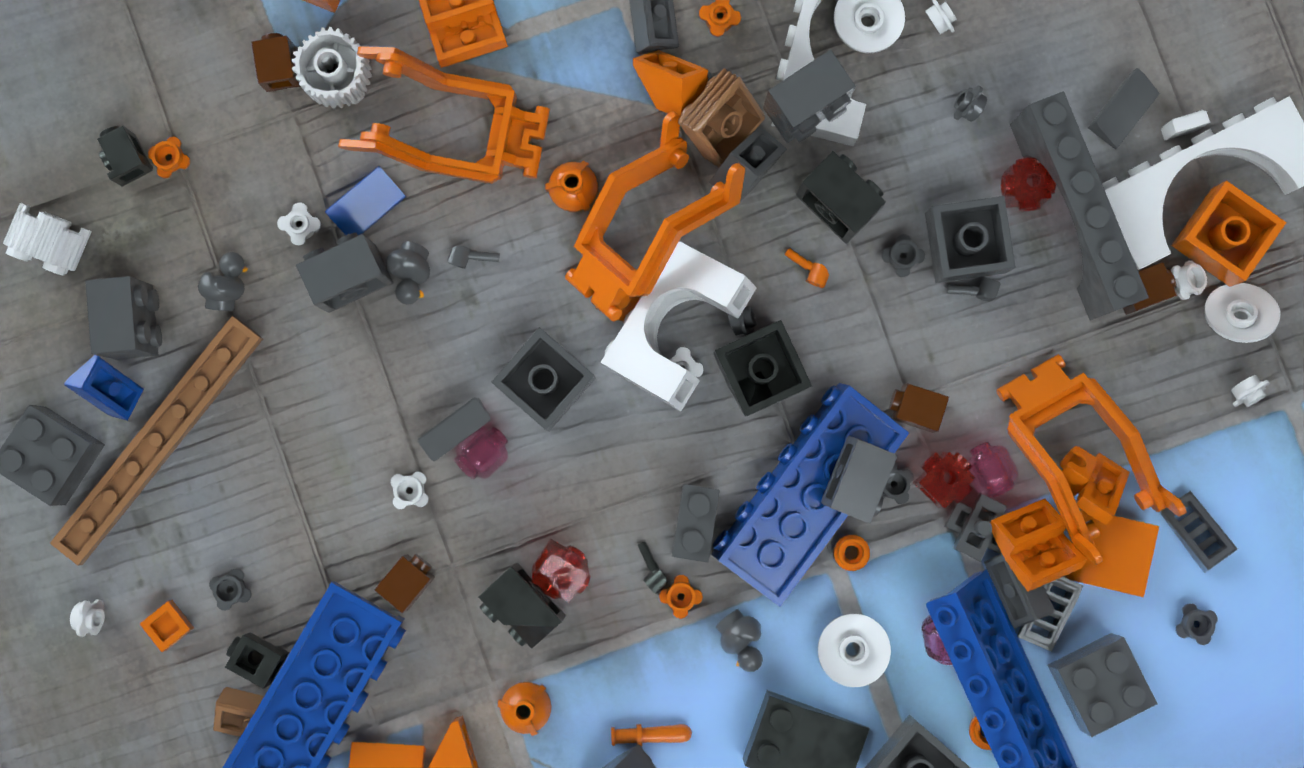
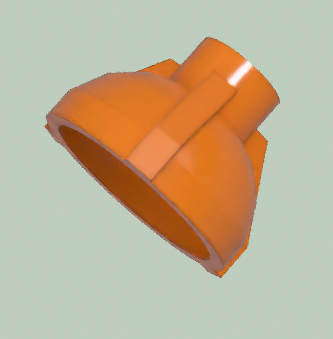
[545,161,598,212]
[497,682,551,736]

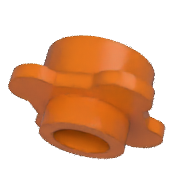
[699,0,741,37]
[148,137,190,178]
[659,575,703,619]

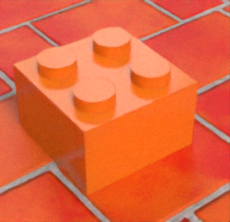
[1171,180,1287,287]

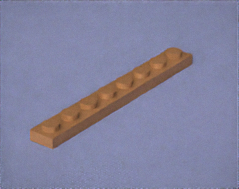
[50,316,263,566]

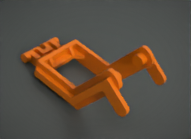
[338,46,550,184]
[565,111,745,322]
[996,354,1187,565]

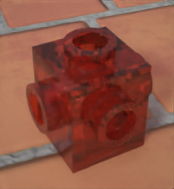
[1001,158,1056,211]
[913,452,976,509]
[532,539,591,603]

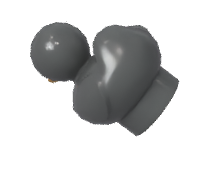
[386,241,430,305]
[198,252,248,311]
[716,609,763,672]

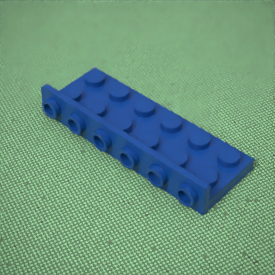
[711,383,909,607]
[926,569,1077,768]
[222,581,406,768]

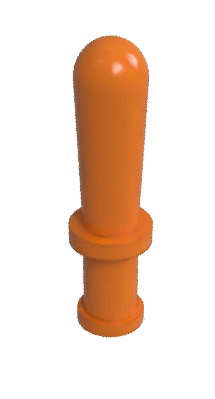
[611,724,692,746]

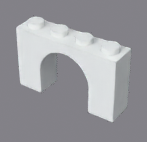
[601,241,757,411]

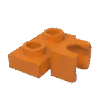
[1060,446,1130,525]

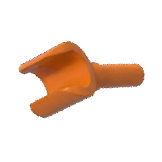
[785,248,829,288]

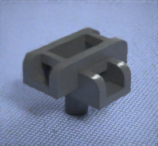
[944,494,1007,562]

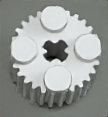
[292,27,372,109]
[3,203,92,276]

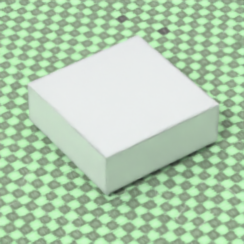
[1161,110,1210,141]

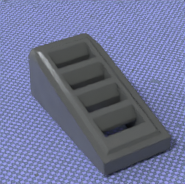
[1160,491,1238,573]
[1017,577,1083,652]

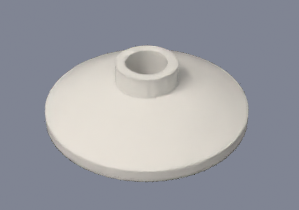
[834,0,905,53]
[1204,283,1281,343]
[818,614,891,687]

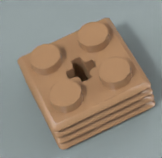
[678,68,765,168]

